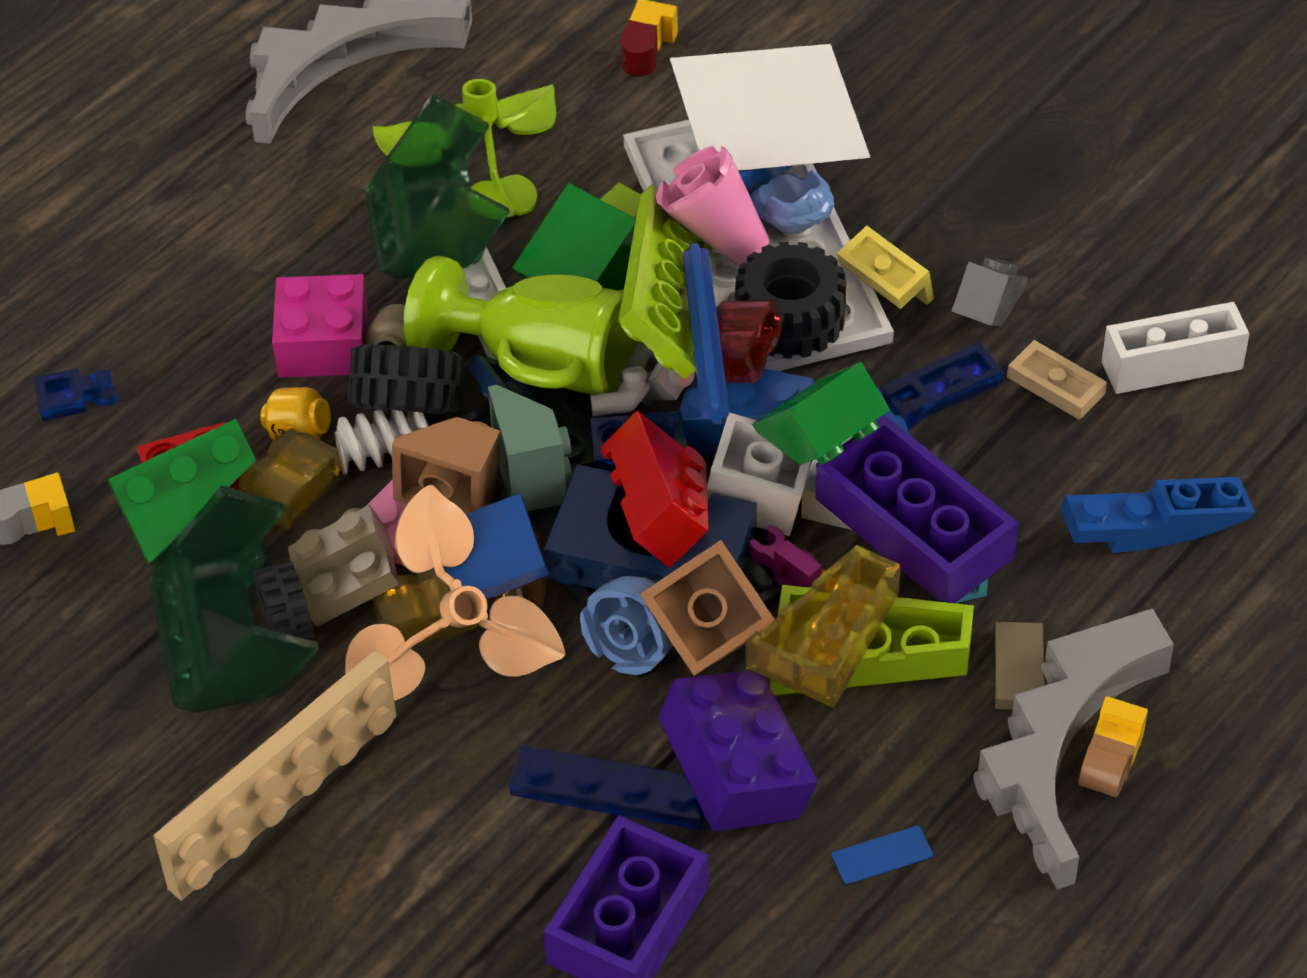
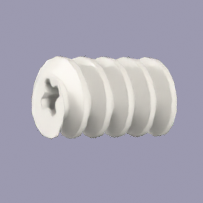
[335,409,428,475]

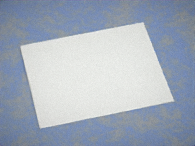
[670,44,871,171]

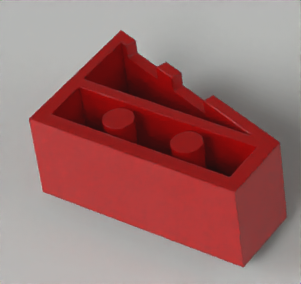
[600,410,709,568]

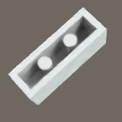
[1102,302,1249,394]

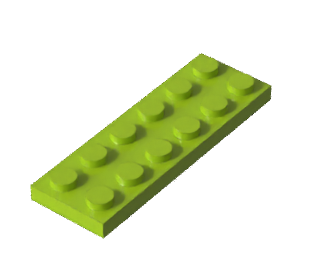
[618,184,713,380]

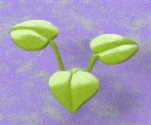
[373,79,556,218]

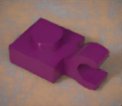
[749,525,822,589]

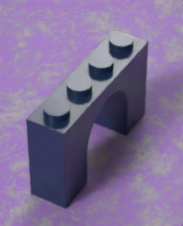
[544,464,757,589]

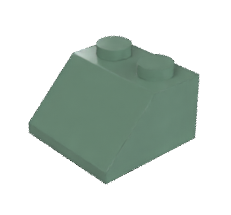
[488,385,573,512]

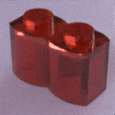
[716,300,782,383]

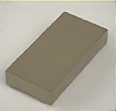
[994,622,1045,710]

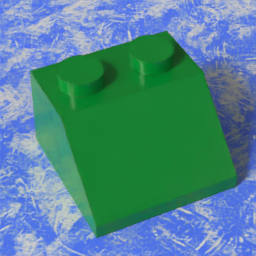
[752,362,890,465]

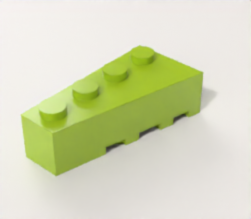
[770,585,974,695]

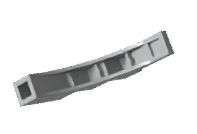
[974,608,1174,889]

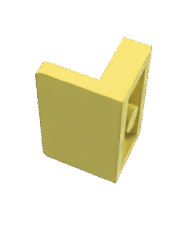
[837,226,934,309]

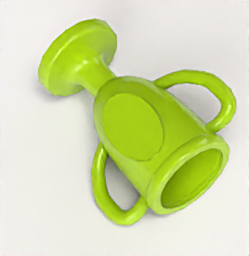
[403,255,643,395]

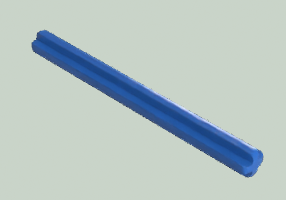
[683,243,730,425]

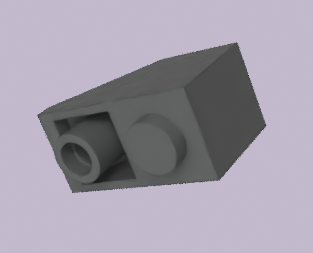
[951,257,1029,326]

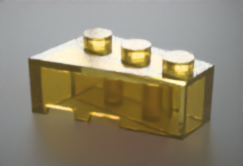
[745,545,900,708]

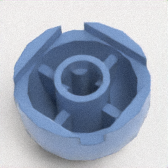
[580,576,673,675]

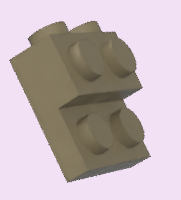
[288,505,400,627]

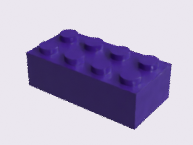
[815,415,1018,603]

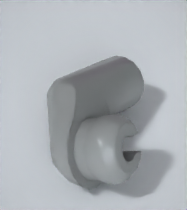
[590,366,650,418]

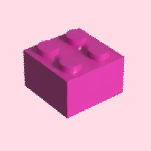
[272,274,368,378]

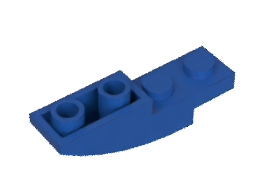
[1060,477,1255,553]

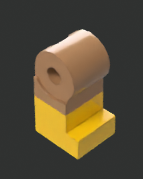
[1078,696,1148,798]

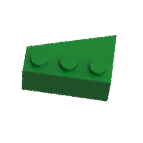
[108,419,256,564]

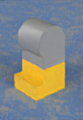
[0,472,75,545]

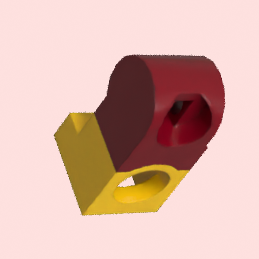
[621,0,678,77]

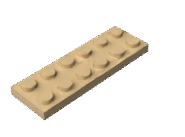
[153,650,396,901]

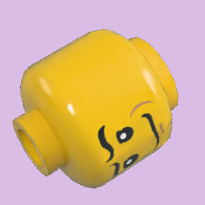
[261,387,331,446]

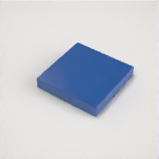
[445,493,549,599]

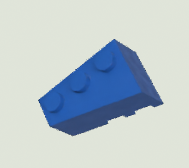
[676,360,814,456]

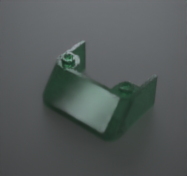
[366,94,510,279]
[150,485,319,713]

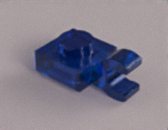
[34,368,118,421]

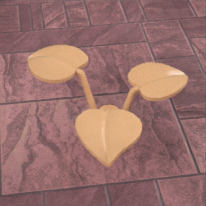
[345,485,565,701]

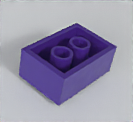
[658,669,818,832]
[544,815,709,978]

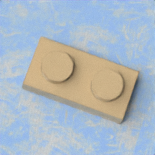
[1007,340,1107,420]

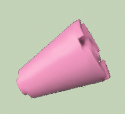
[656,146,769,266]

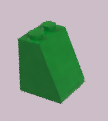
[512,183,636,291]

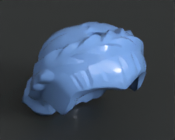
[750,170,835,234]

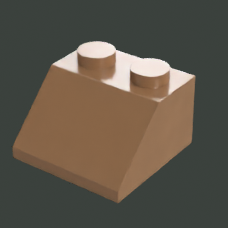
[392,417,500,514]
[639,540,776,676]

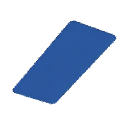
[832,826,934,884]

